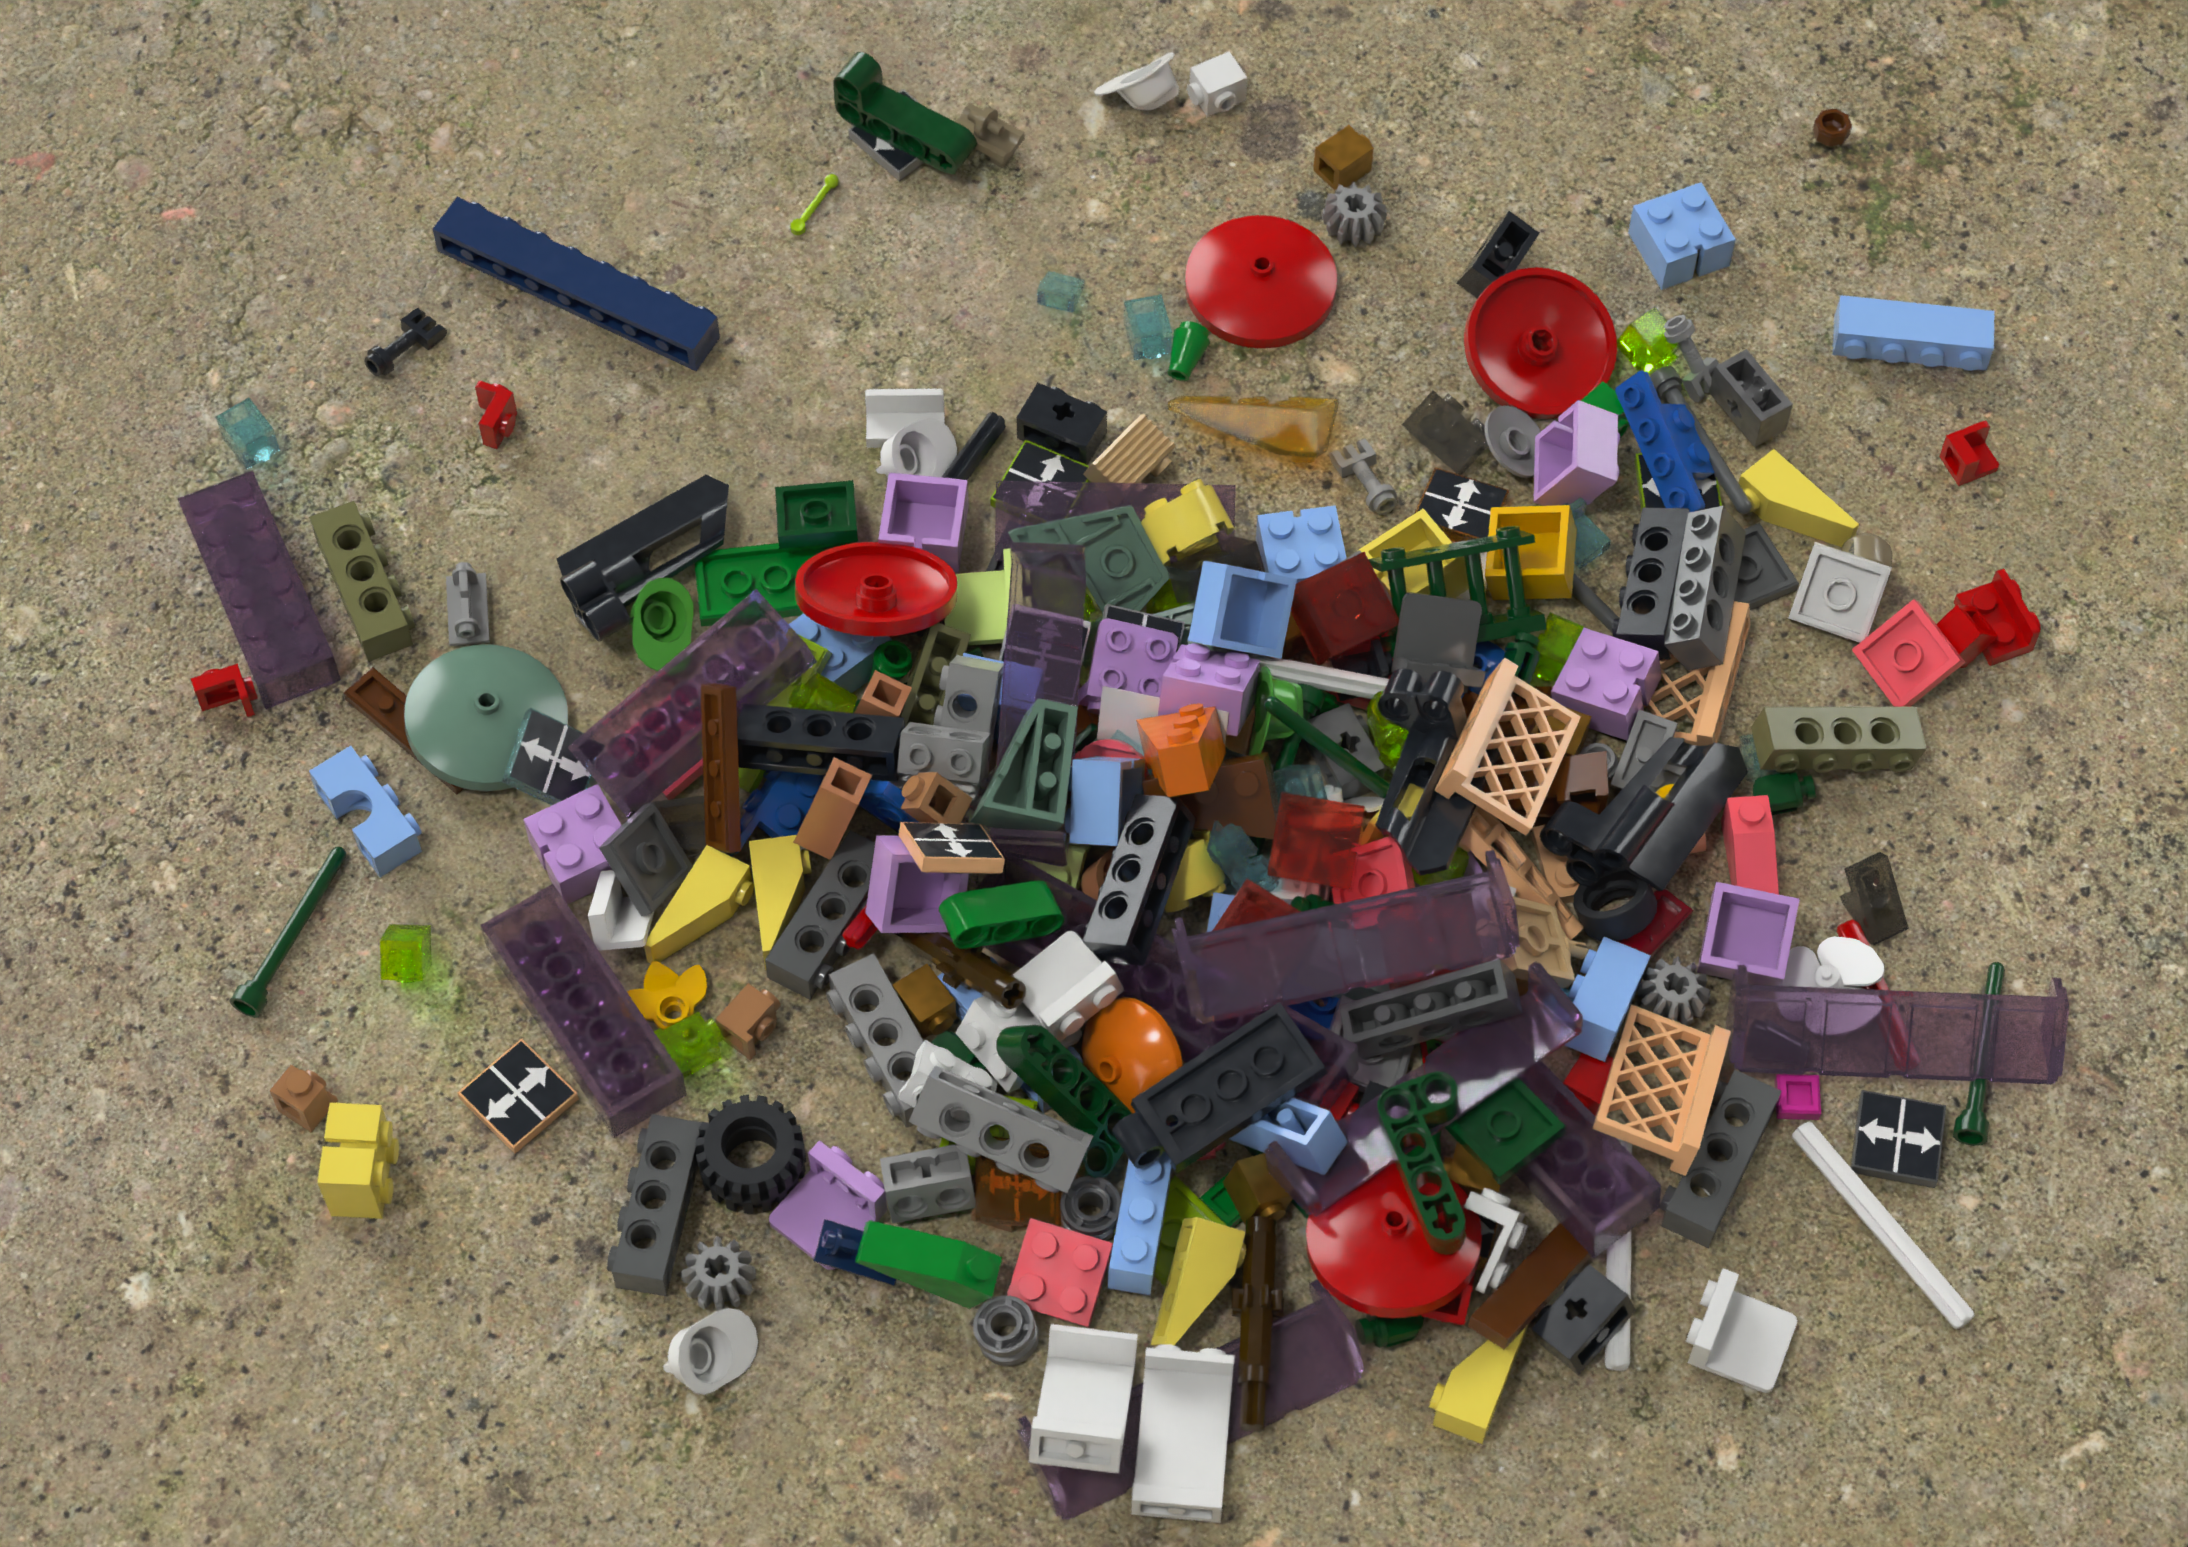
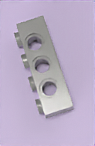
[933,655,1005,824]
[826,953,924,1128]
[909,1065,1093,1193]

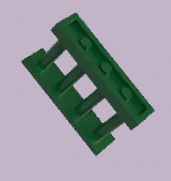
[1369,526,1547,659]

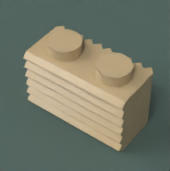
[1083,414,1175,507]

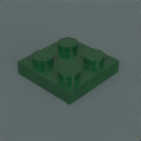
[775,480,858,549]
[1443,1068,1566,1185]

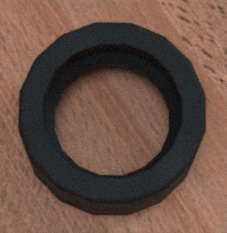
[1573,870,1657,941]

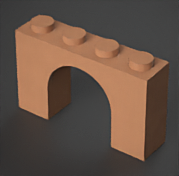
[793,670,912,860]

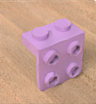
[1077,618,1178,715]
[769,1140,887,1270]

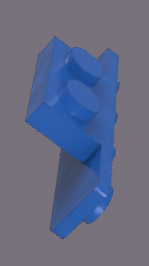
[1615,371,1715,512]
[721,770,825,856]

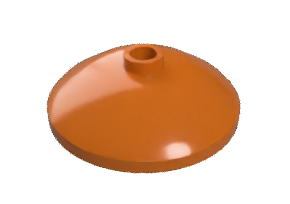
[1082,997,1183,1113]

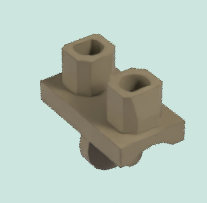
[955,103,1025,168]

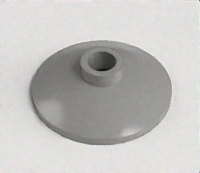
[1485,406,1541,478]

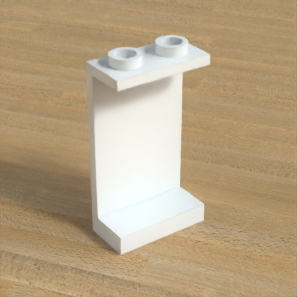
[1029,1324,1138,1473]
[1131,1344,1234,1523]

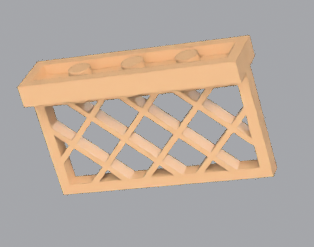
[1636,601,1750,746]
[1434,658,1581,836]
[1592,1004,1731,1176]

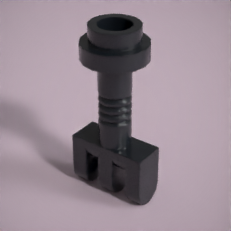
[364,308,447,376]

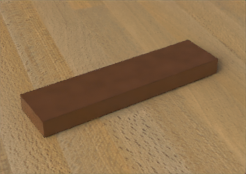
[344,667,464,794]
[701,683,741,853]
[1468,1223,1596,1350]

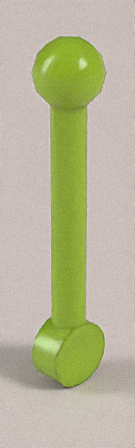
[790,174,839,235]

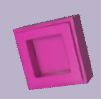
[1775,1074,1821,1120]

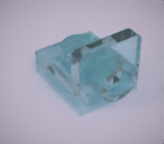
[1563,498,1611,569]
[1273,765,1329,813]

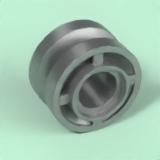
[1060,1176,1121,1241]
[973,1295,1039,1366]

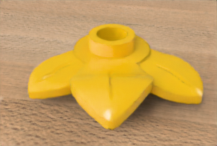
[624,961,707,1034]

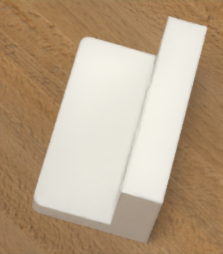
[865,389,945,448]
[588,870,654,951]

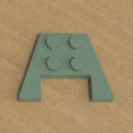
[1008,505,1171,669]

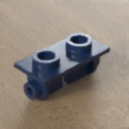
[813,1219,896,1286]

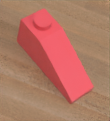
[1721,795,1779,894]

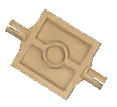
[1476,893,1588,988]

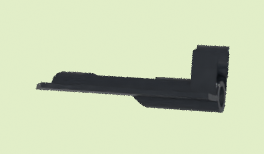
[556,474,729,642]
[1375,668,1500,876]
[1539,737,1748,891]

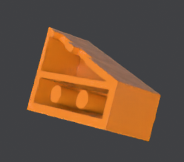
[1136,703,1226,797]

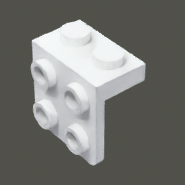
[1013,931,1124,1042]
[956,996,1082,1093]
[1464,1187,1528,1294]
[1686,1268,1797,1393]

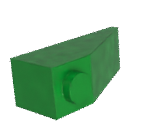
[855,1220,1002,1309]

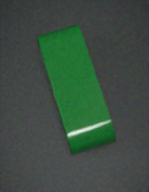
[939,881,1064,949]

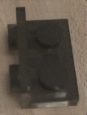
[1402,390,1491,476]

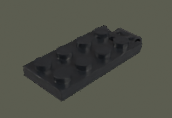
[1112,1002,1328,1174]

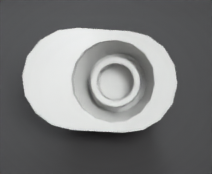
[1094,52,1179,110]
[876,418,957,478]
[663,1308,758,1395]

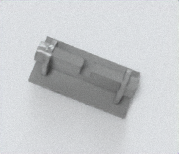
[446,562,490,646]

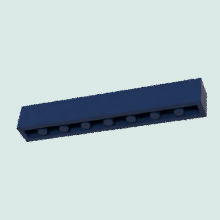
[432,197,720,371]

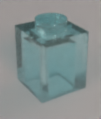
[1124,294,1172,360]
[216,398,280,469]

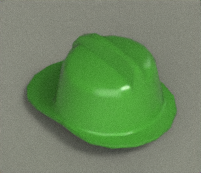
[630,578,693,672]
[1249,666,1303,755]

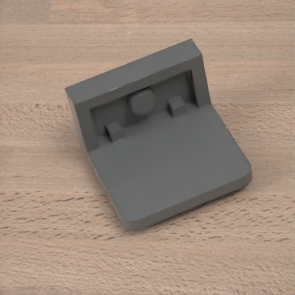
[1391,592,1485,693]

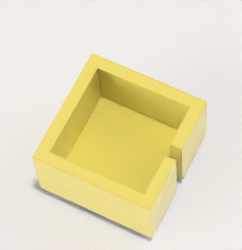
[1357,509,1469,598]
[317,1103,399,1219]

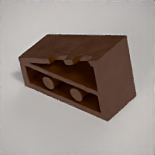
[1497,751,1609,832]
[1142,752,1284,840]

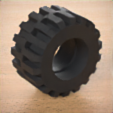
[695,1095,806,1214]

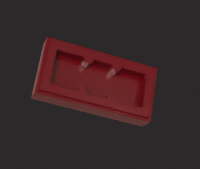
[1617,888,1694,961]

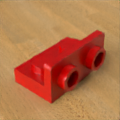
[1953,569,2041,666]

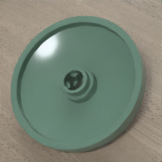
[404,644,568,791]

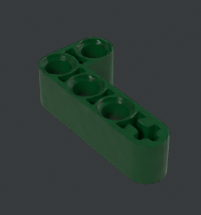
[833,52,977,174]
[996,1025,1133,1179]
[1377,1071,1466,1255]

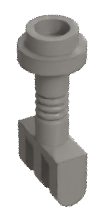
[1664,315,1719,402]
[1329,438,1397,515]

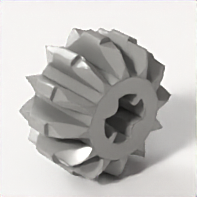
[1322,182,1387,247]
[1637,956,1710,1026]
[681,1236,756,1311]

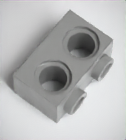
[897,722,991,784]
[880,1144,977,1223]

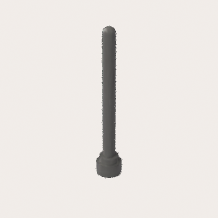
[1650,366,1752,514]

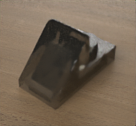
[1840,852,1909,946]

